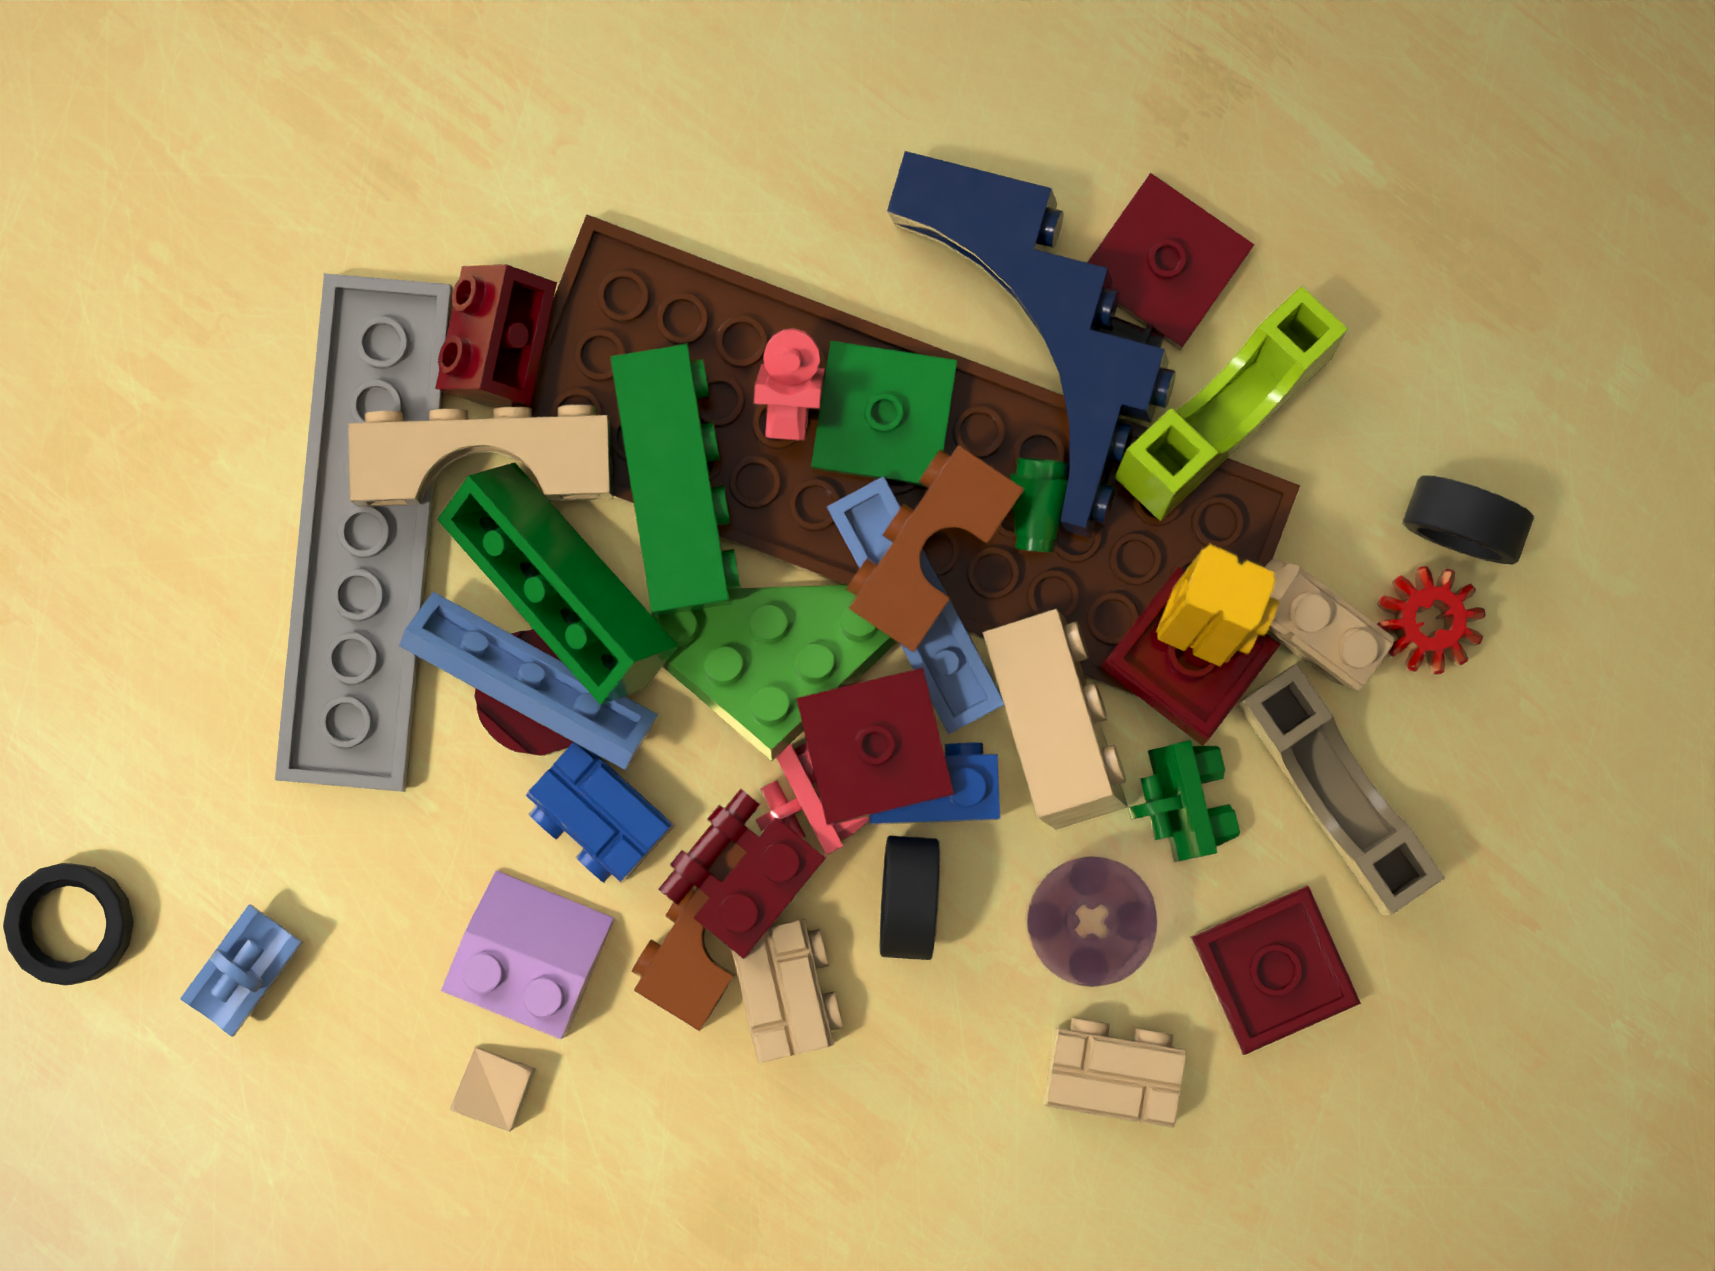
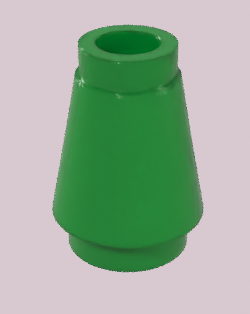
[1009,458,1069,552]

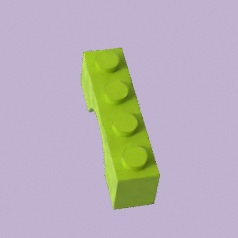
[1114,286,1348,521]

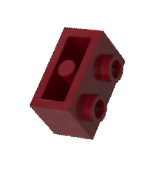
[435,264,557,406]

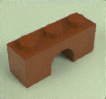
[845,445,1024,652]
[631,840,746,1031]

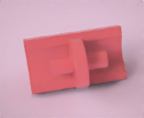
[754,328,825,440]
[755,743,870,855]

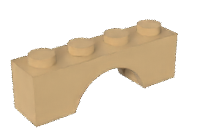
[348,405,614,507]

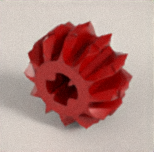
[1376,566,1486,675]

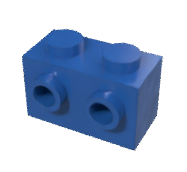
[870,743,1000,825]

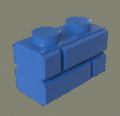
[525,742,675,883]

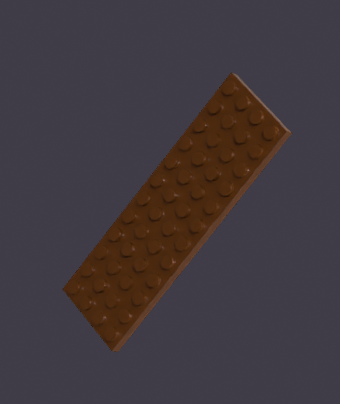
[498,214,1300,699]

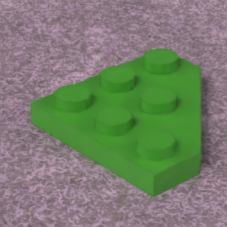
[651,585,897,761]

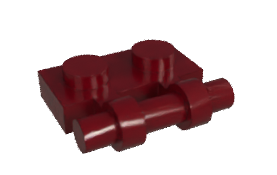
[659,788,826,959]

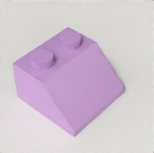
[441,870,615,1039]

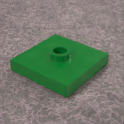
[811,341,957,487]

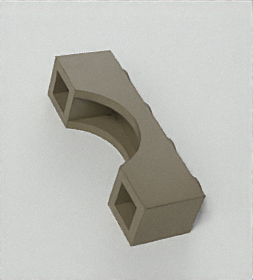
[1236,663,1445,915]

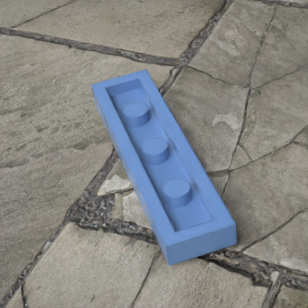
[827,476,1004,734]
[399,592,658,770]

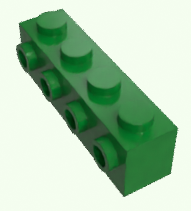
[610,344,741,617]
[437,462,678,705]

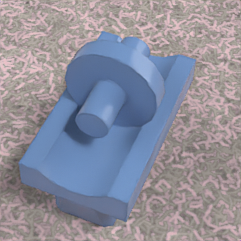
[180,904,303,1037]

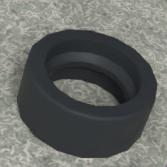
[1402,475,1534,565]
[880,836,940,960]
[3,863,134,986]

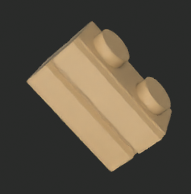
[1265,558,1395,691]
[732,919,843,1063]
[1044,1018,1186,1128]

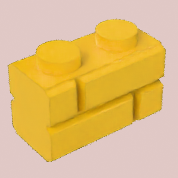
[1156,545,1280,667]

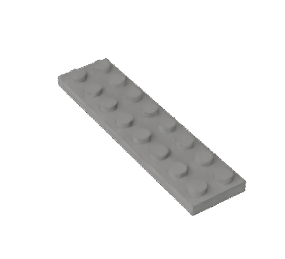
[275,273,453,792]

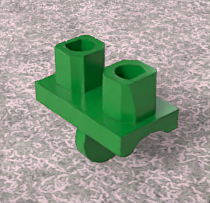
[1128,740,1240,862]

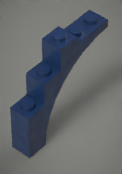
[887,151,1176,538]

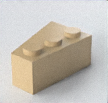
[983,609,1128,830]

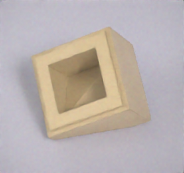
[450,1047,536,1132]

